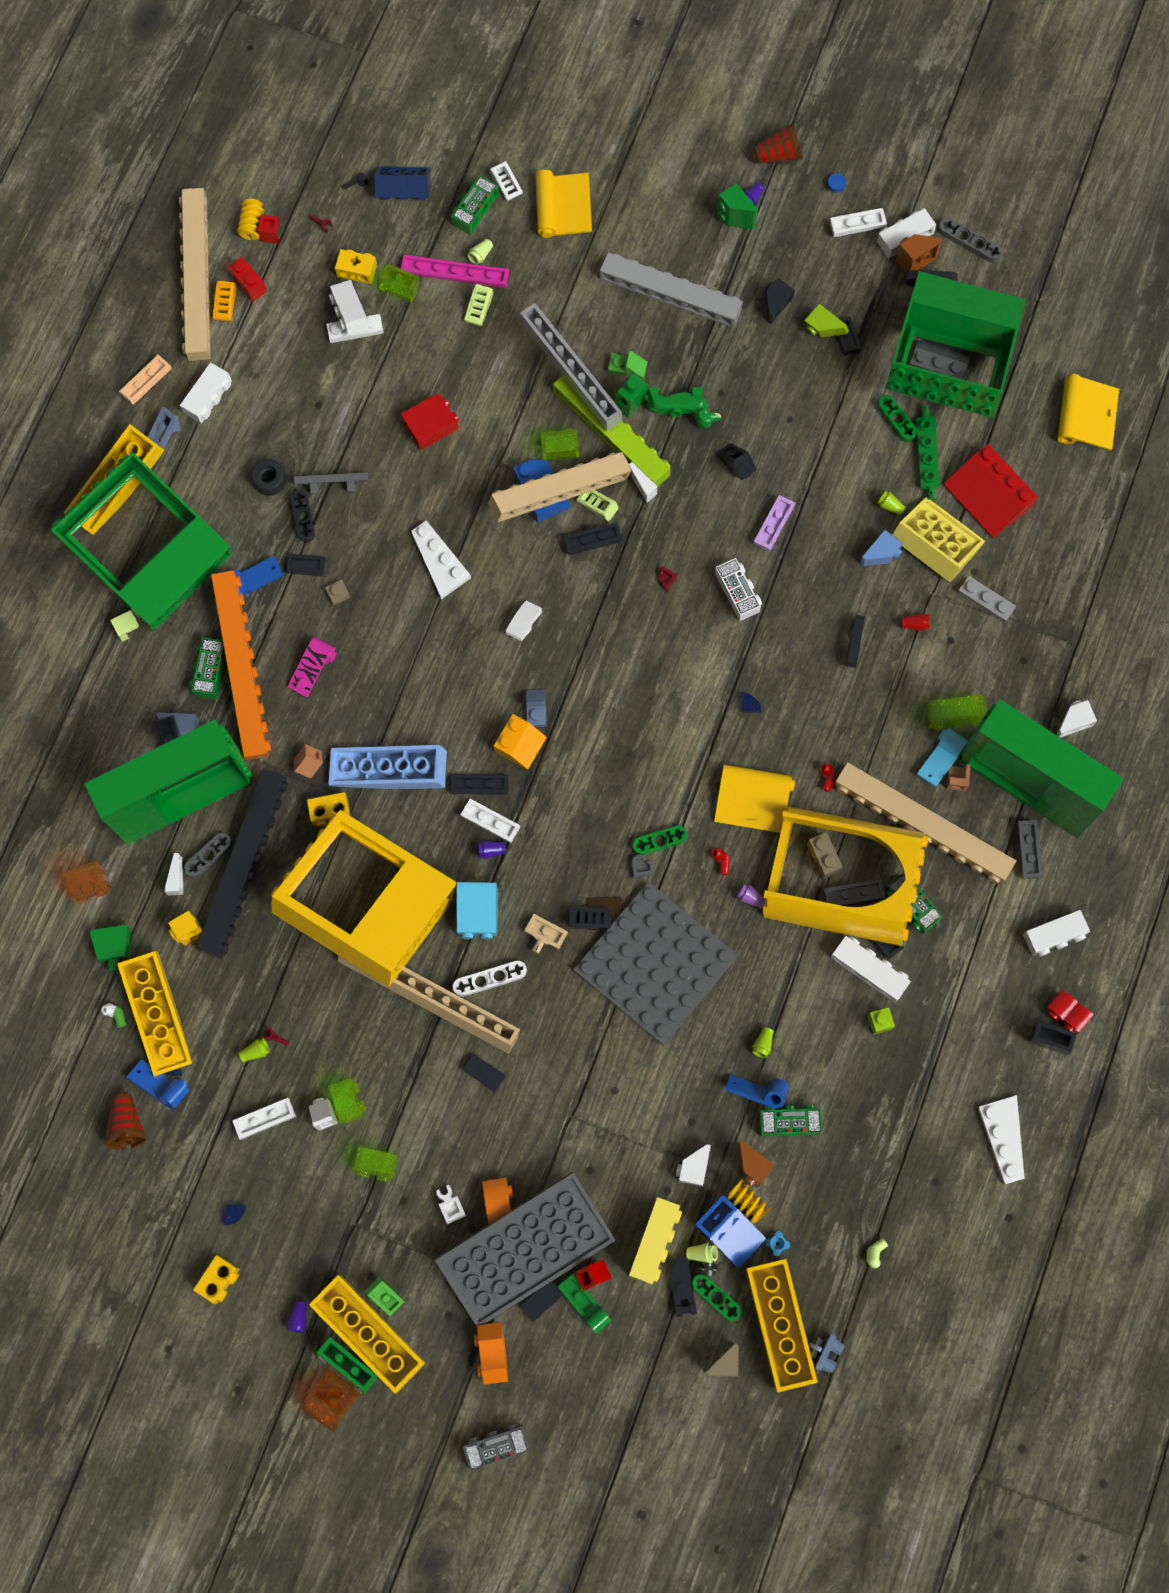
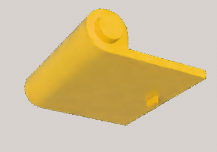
[535,170,592,238]
[1058,374,1119,450]
[714,765,795,833]

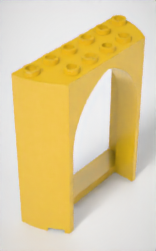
[763,806,929,946]

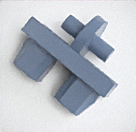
[808,1334,845,1373]

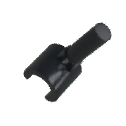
[343,172,369,189]

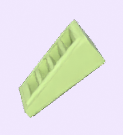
[464,284,493,326]
[576,490,618,522]

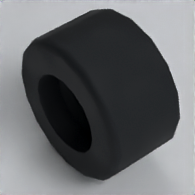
[251,459,286,496]

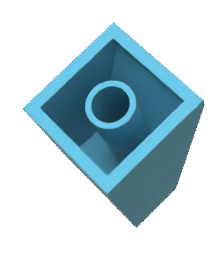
[457,882,498,939]

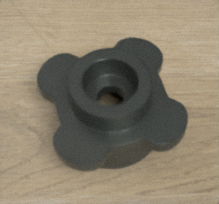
[698,1262,718,1276]

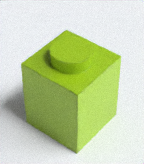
[867,1008,895,1035]

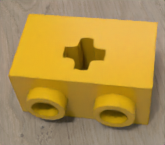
[335,249,377,284]

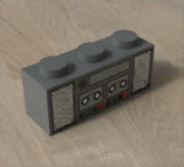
[463,1423,530,1471]

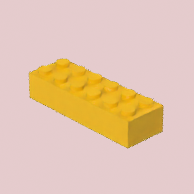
[745,1259,818,1392]
[309,1275,426,1394]

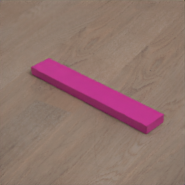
[400,255,509,288]

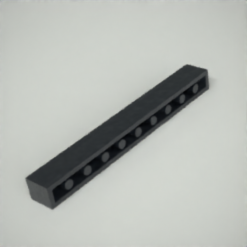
[196,769,288,959]

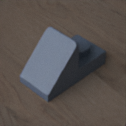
[148,407,180,448]
[526,689,547,727]

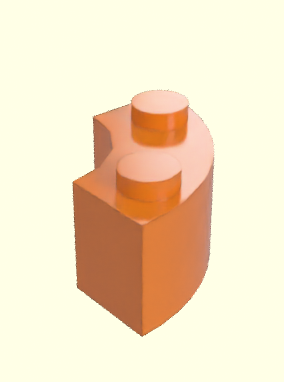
[482,1178,513,1224]
[474,1322,508,1385]

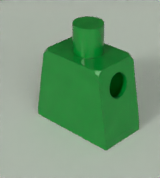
[615,374,649,418]
[90,925,131,972]

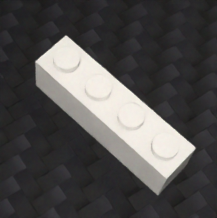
[831,936,911,1003]

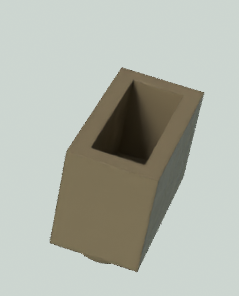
[807,832,843,879]

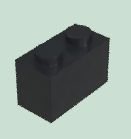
[1029,1021,1077,1055]

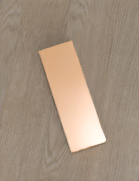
[119,355,172,405]

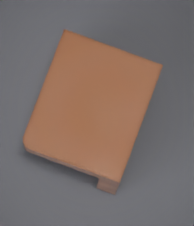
[293,744,323,778]
[947,764,970,791]

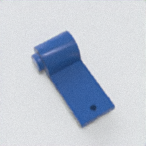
[234,556,284,598]
[127,1059,189,1110]
[725,1074,789,1108]

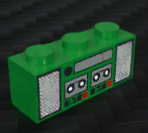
[451,175,499,235]
[190,638,226,700]
[885,873,943,934]
[759,1105,822,1136]
[317,1337,377,1397]

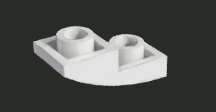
[506,601,542,641]

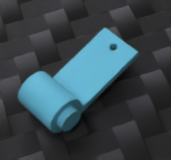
[917,728,968,788]

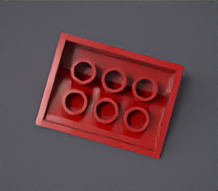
[943,444,1038,539]

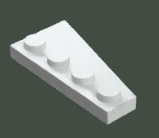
[411,521,471,600]
[978,1095,1024,1185]

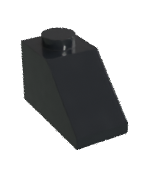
[765,278,795,324]
[717,443,757,480]

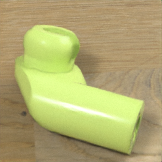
[866,1238,888,1268]

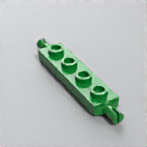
[916,406,940,501]

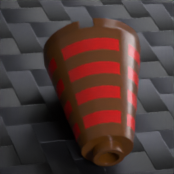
[752,123,803,164]
[105,1092,146,1150]

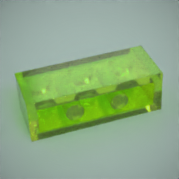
[925,694,988,730]

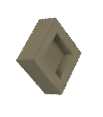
[325,579,351,605]

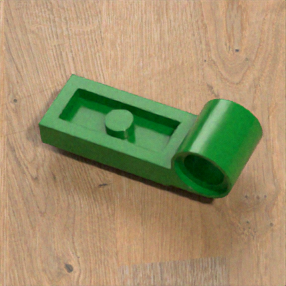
[558,1274,612,1334]

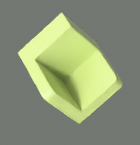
[111,610,139,642]

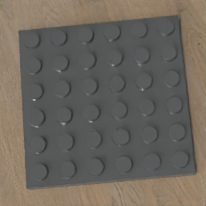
[574,882,739,1046]

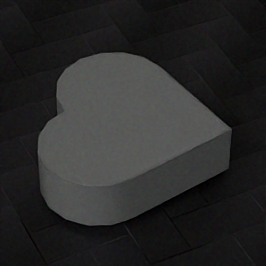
[631,854,655,878]

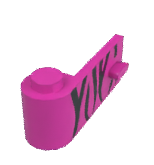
[288,637,337,697]

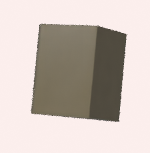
[704,1343,739,1377]

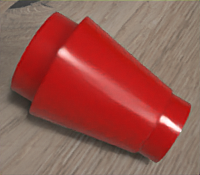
[902,613,929,631]

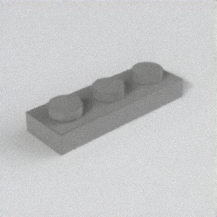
[958,576,1016,623]

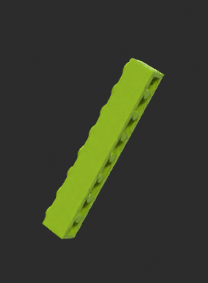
[553,376,671,487]

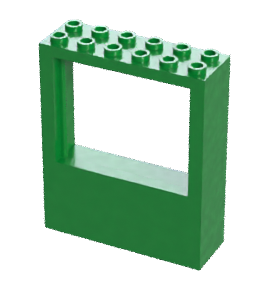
[885,271,1026,418]
[51,452,232,632]
[960,699,1124,838]
[85,719,253,845]

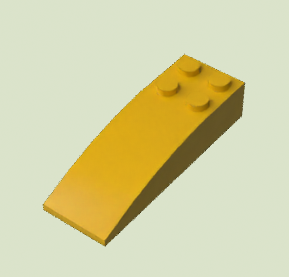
[64,424,165,535]
[117,951,192,1076]

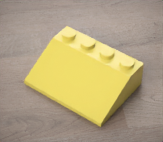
[892,497,985,582]

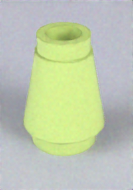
[468,239,493,265]
[686,1243,718,1263]

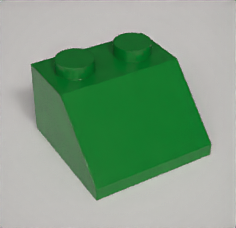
[717,184,758,229]

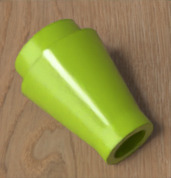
[877,491,906,516]
[752,1027,774,1058]
[239,1038,270,1062]

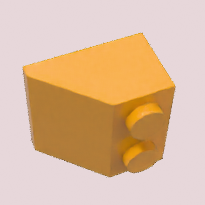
[494,714,547,770]

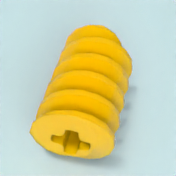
[237,199,264,240]
[727,1179,771,1224]

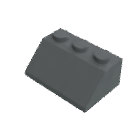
[910,340,971,379]

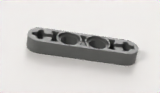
[939,218,1003,263]

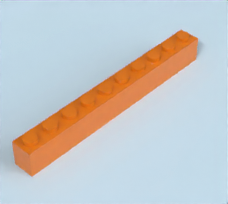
[211,570,271,760]

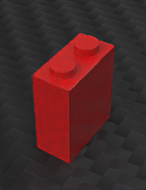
[401,393,459,450]

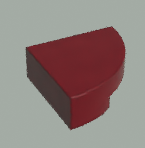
[659,566,678,592]

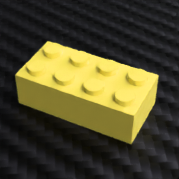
[629,1197,682,1285]

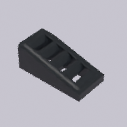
[570,908,611,929]

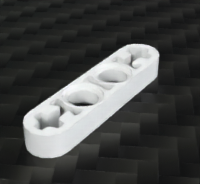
[453,961,527,997]

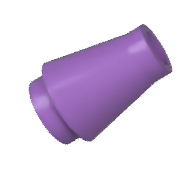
[737,884,766,909]

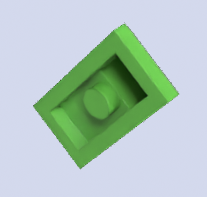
[608,351,647,380]
[364,1277,404,1316]

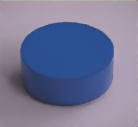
[828,174,846,193]

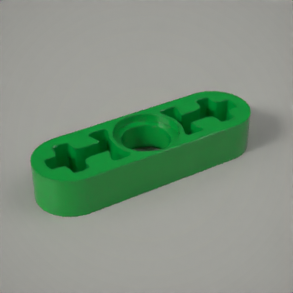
[878,395,917,442]
[633,826,687,856]
[692,1274,741,1321]

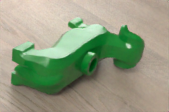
[644,387,721,429]

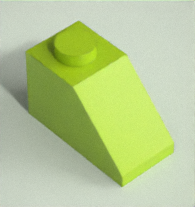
[805,304,849,337]

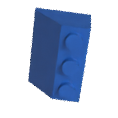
[513,460,571,523]

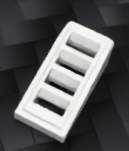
[489,161,523,201]
[629,462,657,502]
[164,853,183,896]

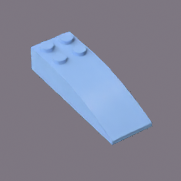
[328,745,447,789]

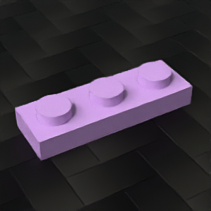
[753,495,795,552]

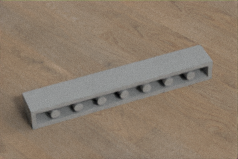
[600,252,743,328]
[520,303,622,431]

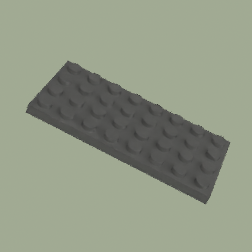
[435,1171,616,1328]

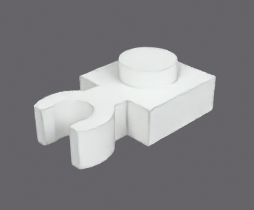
[437,1185,466,1224]

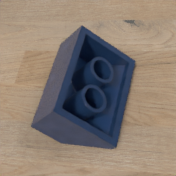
[374,166,431,200]

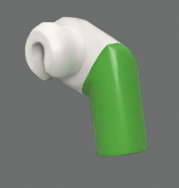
[101,1003,126,1028]

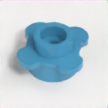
[766,1231,790,1256]

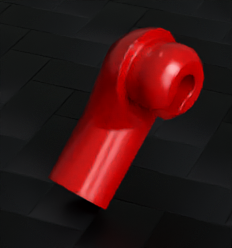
[820,763,837,792]
[711,848,730,875]

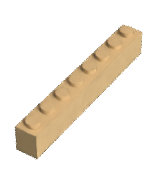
[488,452,632,522]

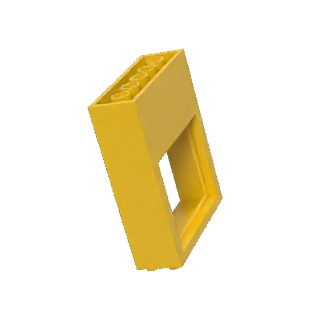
[271,810,457,987]

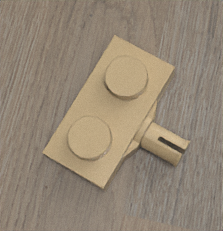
[524,914,568,954]

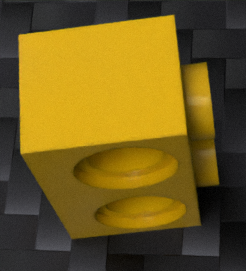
[307,792,351,827]
[168,911,203,946]
[193,1255,239,1304]

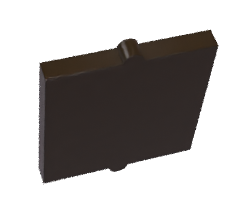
[587,897,623,930]

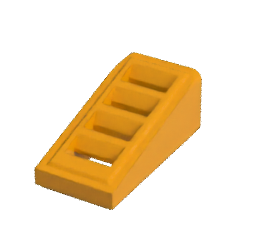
[213,281,237,321]

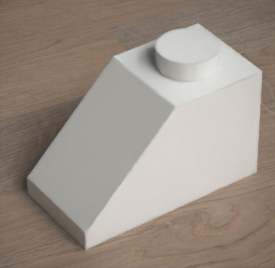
[1057,700,1097,738]
[309,1098,338,1130]
[676,1145,711,1186]

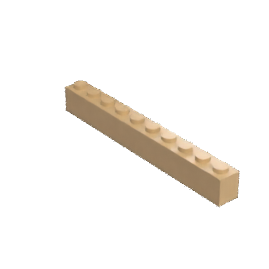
[179,188,211,361]
[834,762,1016,884]
[338,955,520,1054]

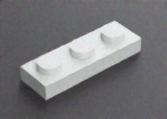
[830,208,887,237]
[327,314,384,343]
[461,799,520,843]
[233,1098,296,1140]

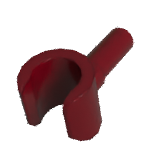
[310,215,332,233]
[262,1028,290,1046]

